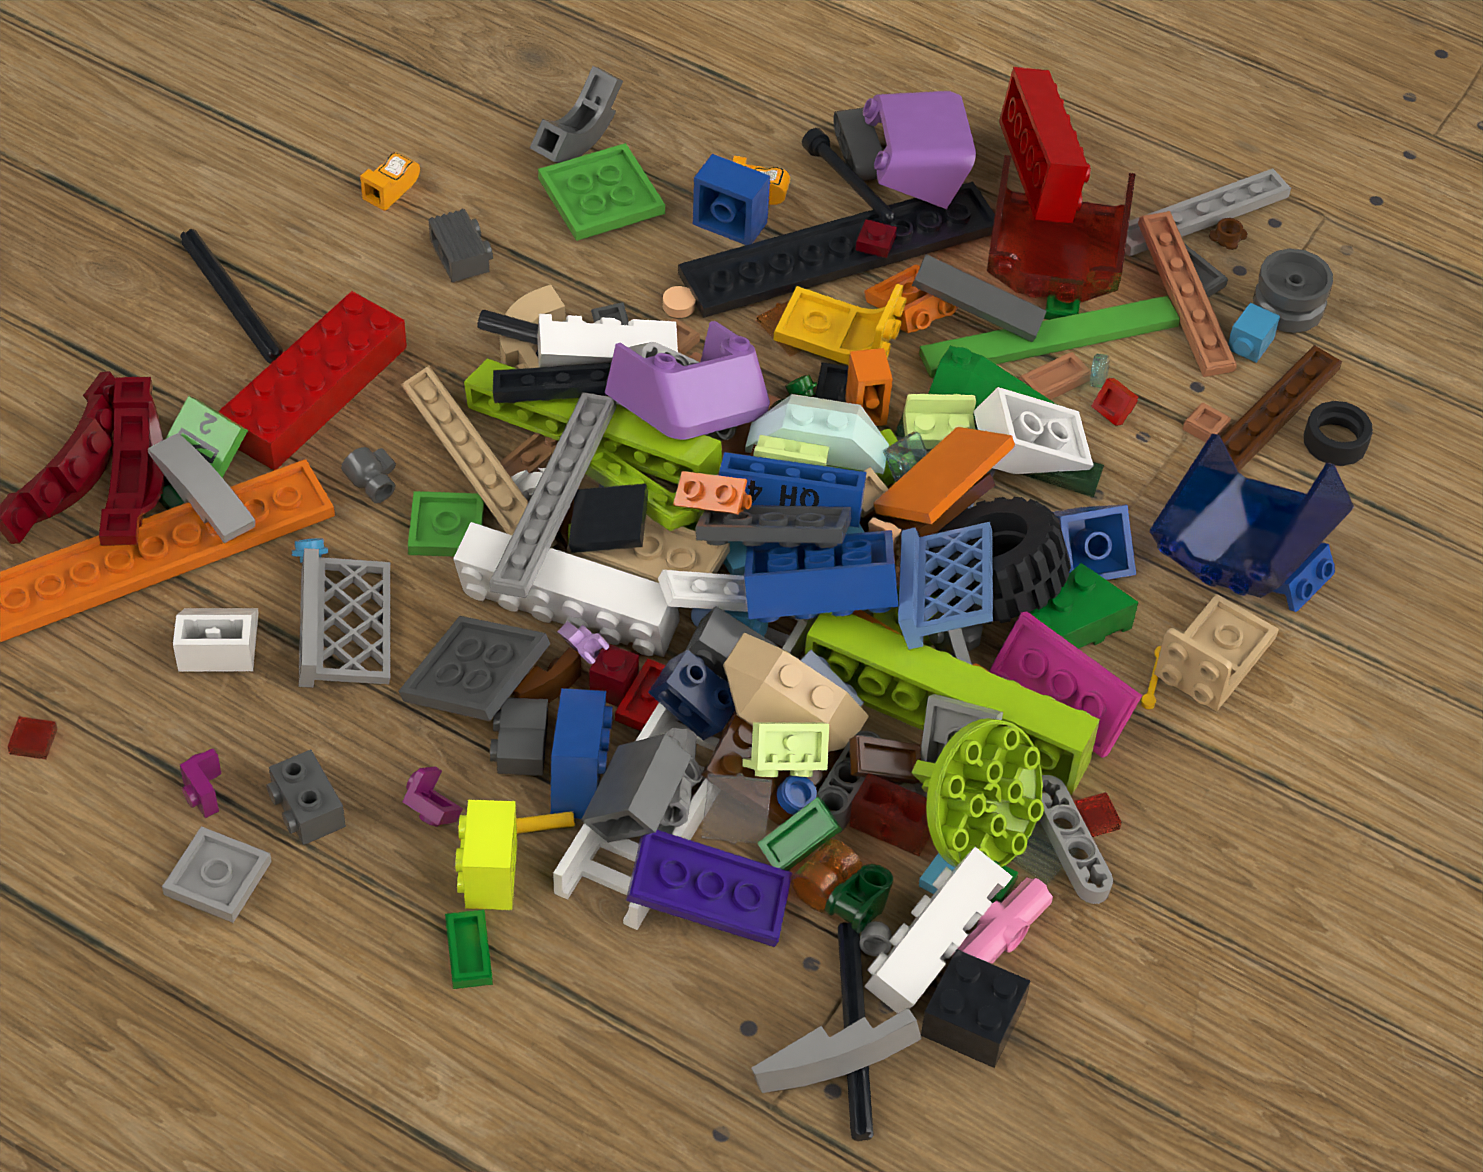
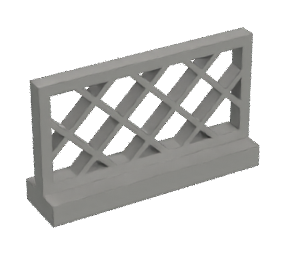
[298,548,390,688]

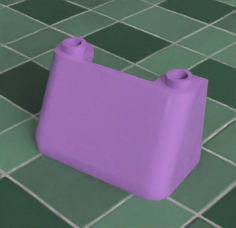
[863,91,976,209]

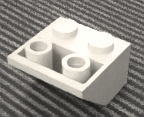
[173,608,259,672]

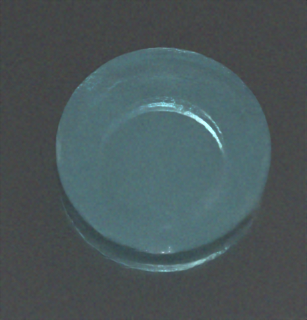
[1090,353,1110,388]

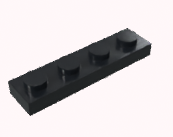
[493,363,611,403]

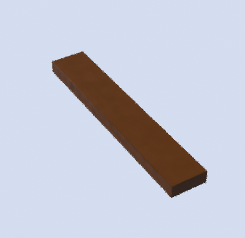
[1200,345,1342,482]

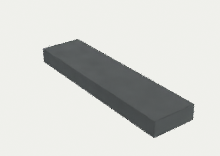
[912,254,1046,342]

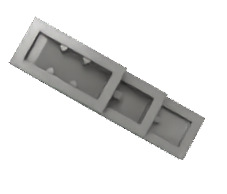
[148,433,255,543]
[751,1008,922,1093]

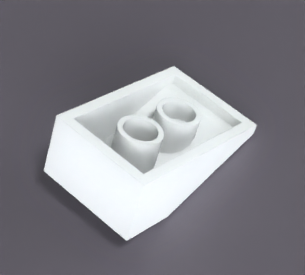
[973,387,1093,474]

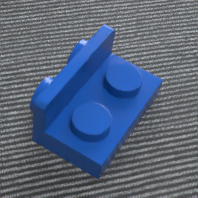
[1253,536,1335,612]

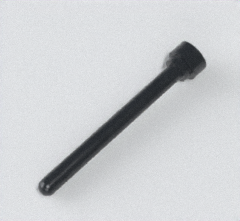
[802,128,896,223]

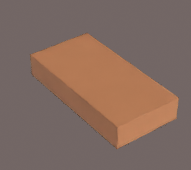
[1018,352,1092,400]

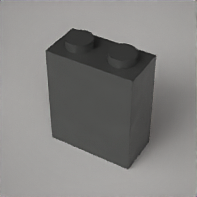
[581,734,692,843]

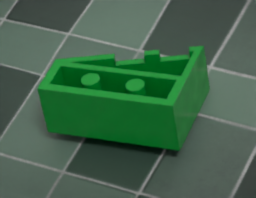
[1030,563,1138,649]

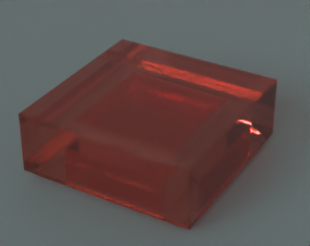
[7,716,57,760]
[1074,792,1122,837]

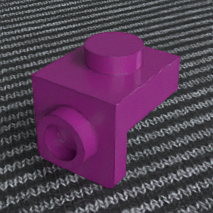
[180,749,221,818]
[402,766,463,827]

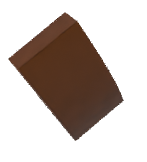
[513,647,581,703]

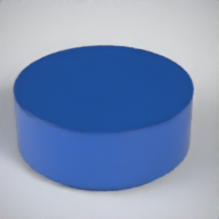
[777,776,817,815]

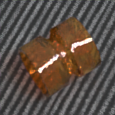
[791,839,863,913]

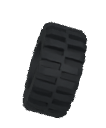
[929,497,1071,624]

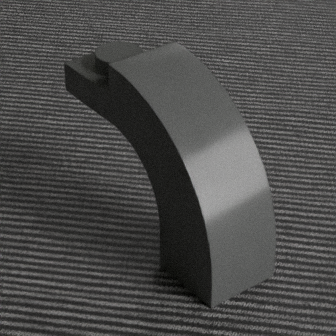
[530,66,623,163]

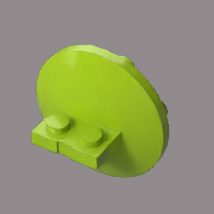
[911,718,1044,868]

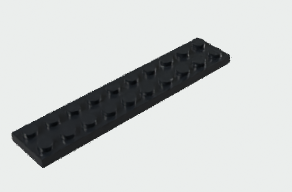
[678,181,1002,318]

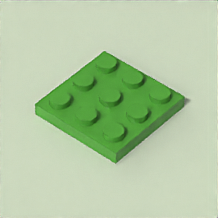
[538,143,665,241]

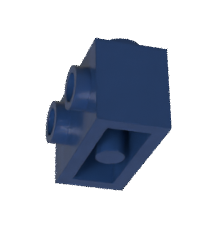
[648,649,736,741]

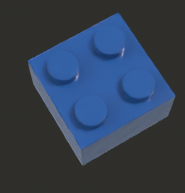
[693,154,770,245]

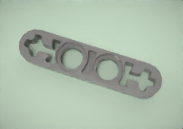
[1039,775,1113,904]

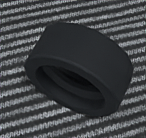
[1304,401,1373,466]

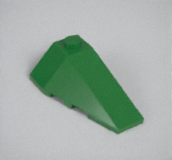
[928,345,1057,419]

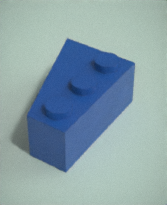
[550,688,613,819]

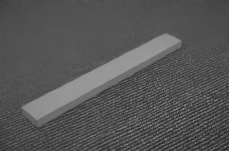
[489,392,616,598]

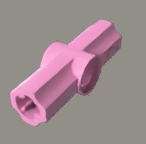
[952,877,1053,964]

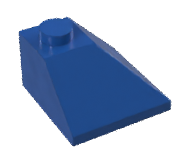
[1053,504,1136,580]

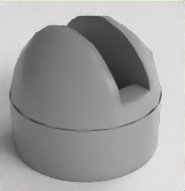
[860,921,892,956]

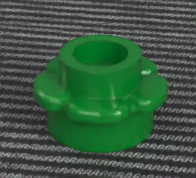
[785,374,817,397]

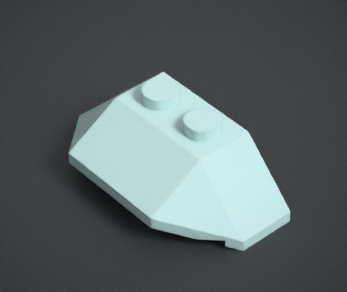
[745,394,889,474]

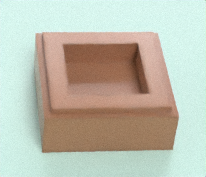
[1183,402,1231,446]

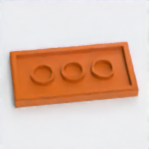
[873,427,1015,524]

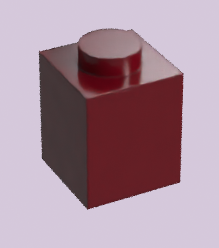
[589,644,639,707]

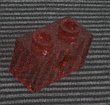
[850,773,931,856]

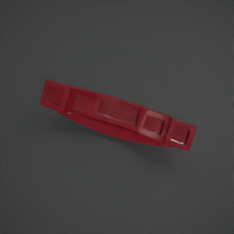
[0,371,115,544]
[99,377,165,546]

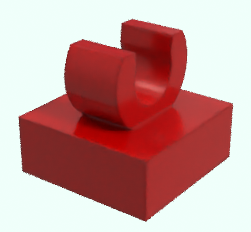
[1091,378,1138,426]

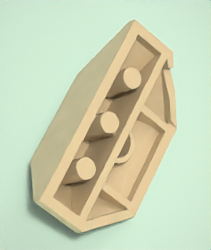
[723,633,869,752]

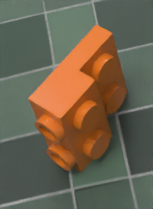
[864,264,958,334]

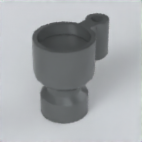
[341,447,396,503]

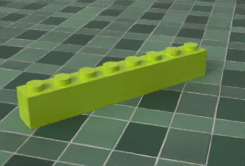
[464,358,722,484]

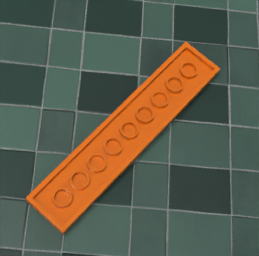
[0,459,335,642]

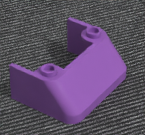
[605,321,770,440]

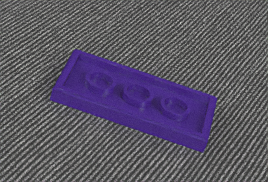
[626,830,792,947]

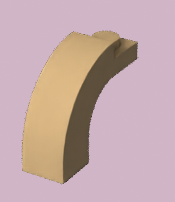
[499,285,566,369]

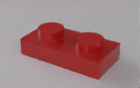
[615,658,666,731]

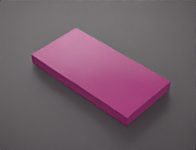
[989,611,1142,758]

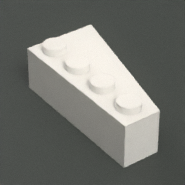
[537,314,678,367]
[864,847,1013,1013]

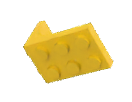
[773,284,906,365]

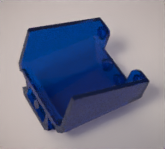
[1149,433,1354,598]

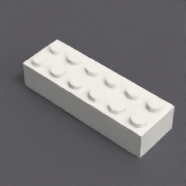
[453,522,680,657]

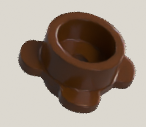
[1209,218,1248,250]

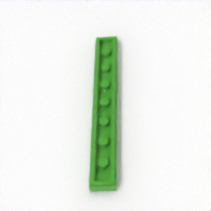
[919,296,1180,378]

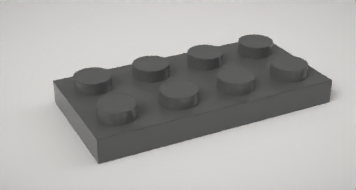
[696,505,851,548]

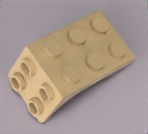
[1154,594,1279,711]

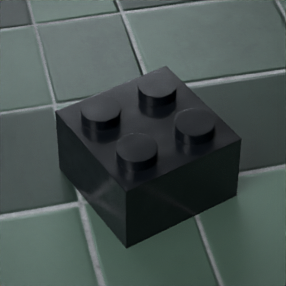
[921,949,1031,1068]

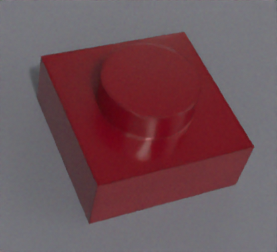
[856,219,897,258]

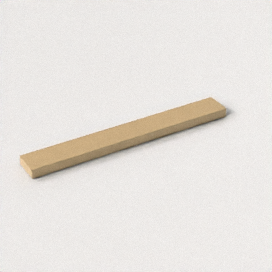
[401,366,558,548]

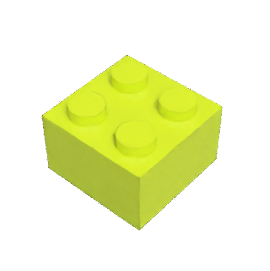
[455,800,518,910]

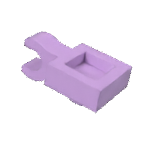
[557,621,609,664]

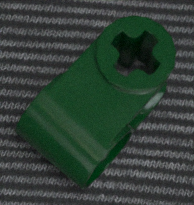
[824,864,893,933]

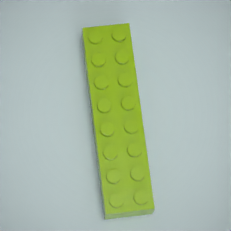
[805,612,1100,795]

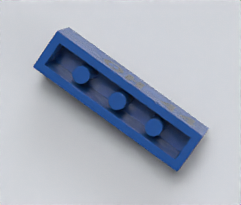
[719,452,867,528]

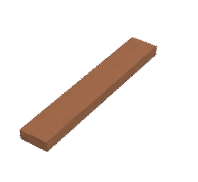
[1138,211,1237,377]

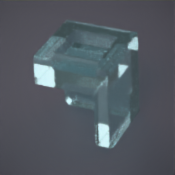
[883,431,928,481]

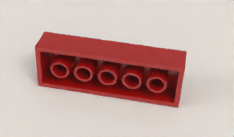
[999,67,1091,223]
[218,291,407,471]

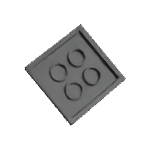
[398,616,550,721]

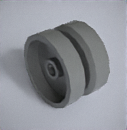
[1253,248,1333,333]

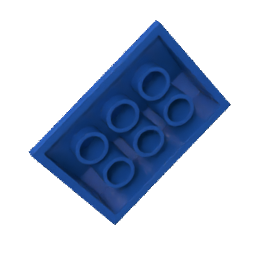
[744,530,898,623]

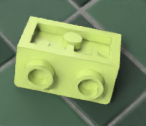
[903,393,976,449]
[753,435,829,466]
[742,722,829,777]

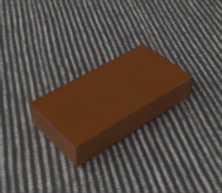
[849,735,921,784]

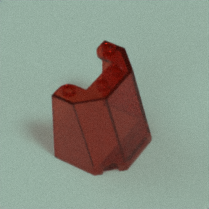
[987,155,1136,303]

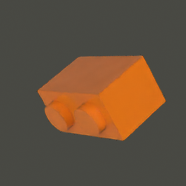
[845,348,893,426]

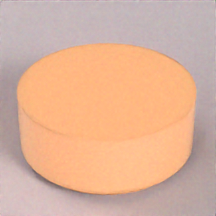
[663,286,696,318]

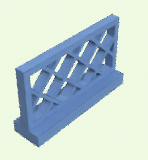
[898,522,993,649]

